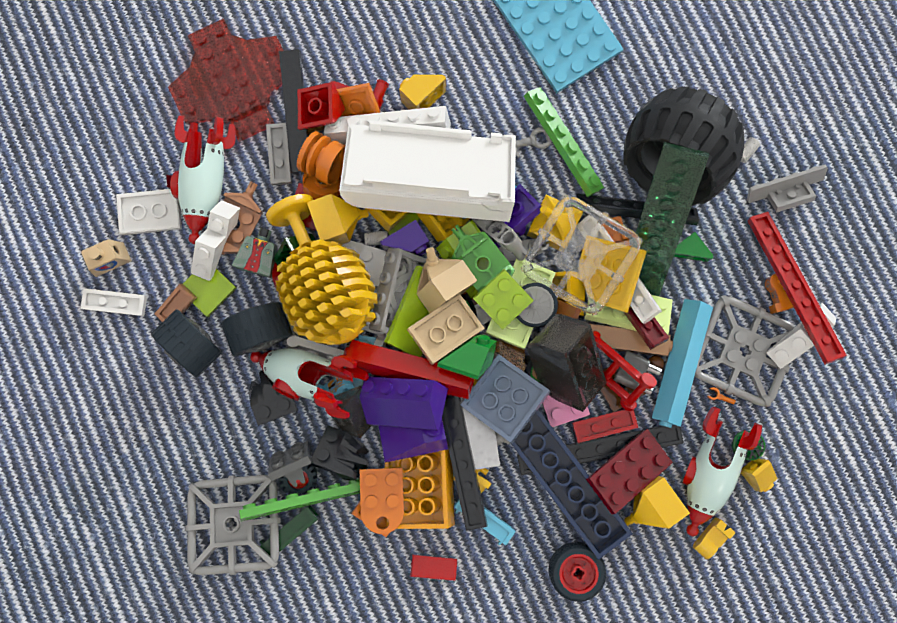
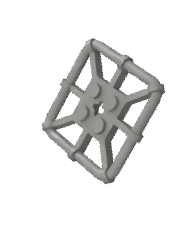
[695,295,796,408]
[185,475,281,575]

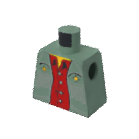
[232,228,278,279]

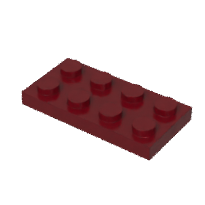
[586,429,673,514]

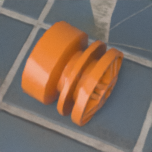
[297,131,346,186]

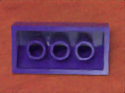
[360,377,448,431]

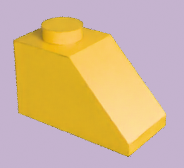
[741,459,778,492]

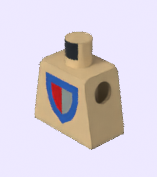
[81,240,132,277]

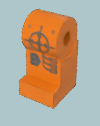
[765,274,794,314]

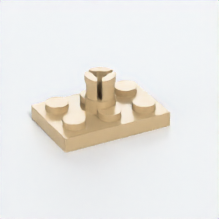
[407,294,484,365]

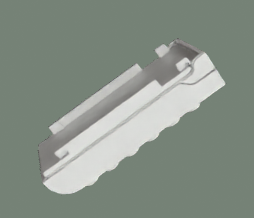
[339,120,516,222]

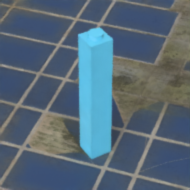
[652,299,713,428]

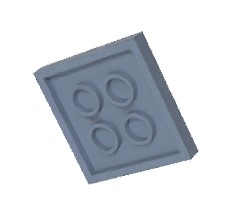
[461,354,550,444]

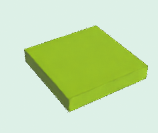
[183,268,237,317]

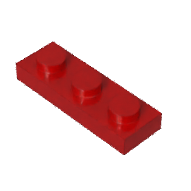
[572,409,638,443]

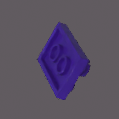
[477,184,542,248]

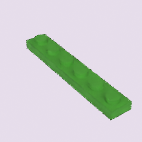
[524,87,605,197]
[239,479,360,522]

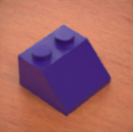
[380,220,430,257]

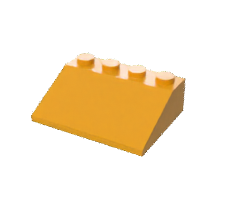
[385,444,455,529]

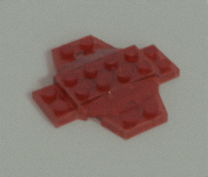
[168,18,284,142]

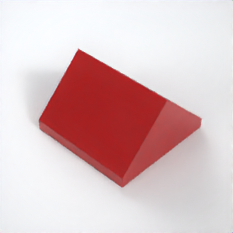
[297,82,345,130]

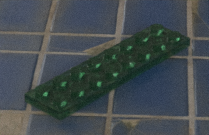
[631,142,709,296]

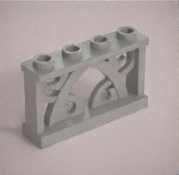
[369,248,426,334]

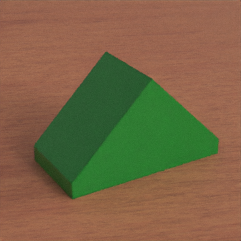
[667,232,713,262]

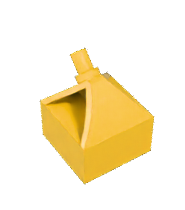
[307,194,369,244]
[526,194,583,252]
[624,476,690,529]

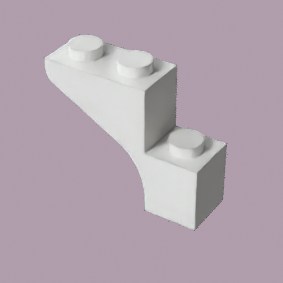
[191,200,240,281]
[767,303,836,369]

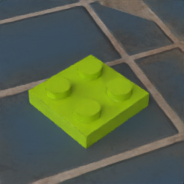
[473,269,534,330]

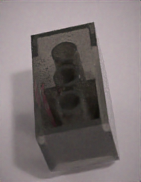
[527,314,607,412]

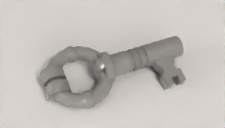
[515,127,552,158]

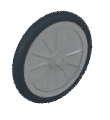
[517,283,558,327]

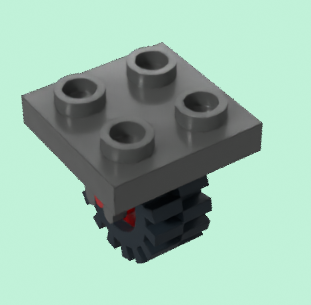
[268,441,318,495]

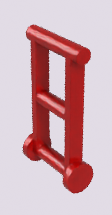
[573,331,657,411]

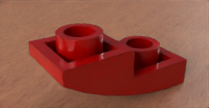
[410,555,457,581]

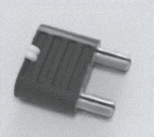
[613,350,662,394]

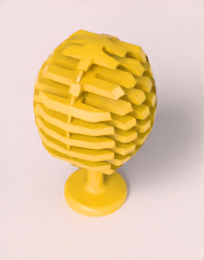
[266,194,377,345]

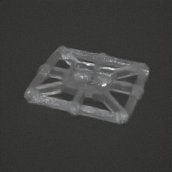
[521,194,643,316]

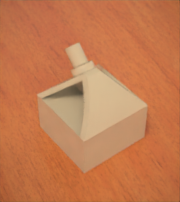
[417,247,477,313]

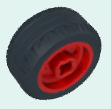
[548,542,606,602]

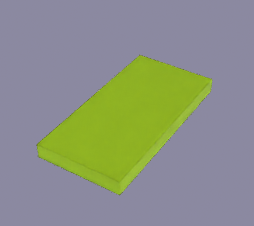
[384,266,430,357]

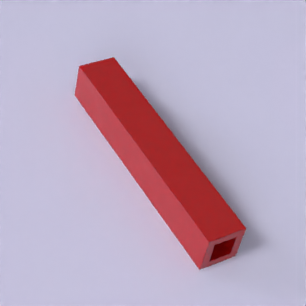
[343,340,474,399]

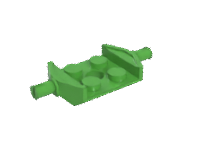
[451,225,515,292]

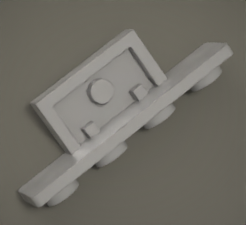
[747,165,828,213]

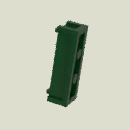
[259,505,320,555]

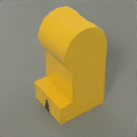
[693,517,735,560]

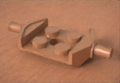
[220,181,263,257]

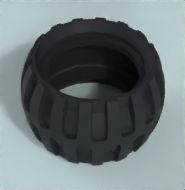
[623,86,745,207]

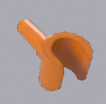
[707,387,736,405]

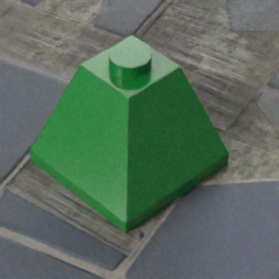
[437,335,497,380]

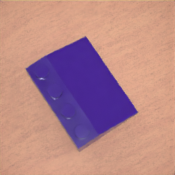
[379,419,448,463]

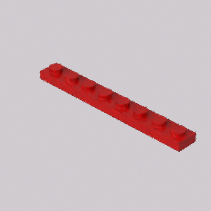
[748,212,847,365]

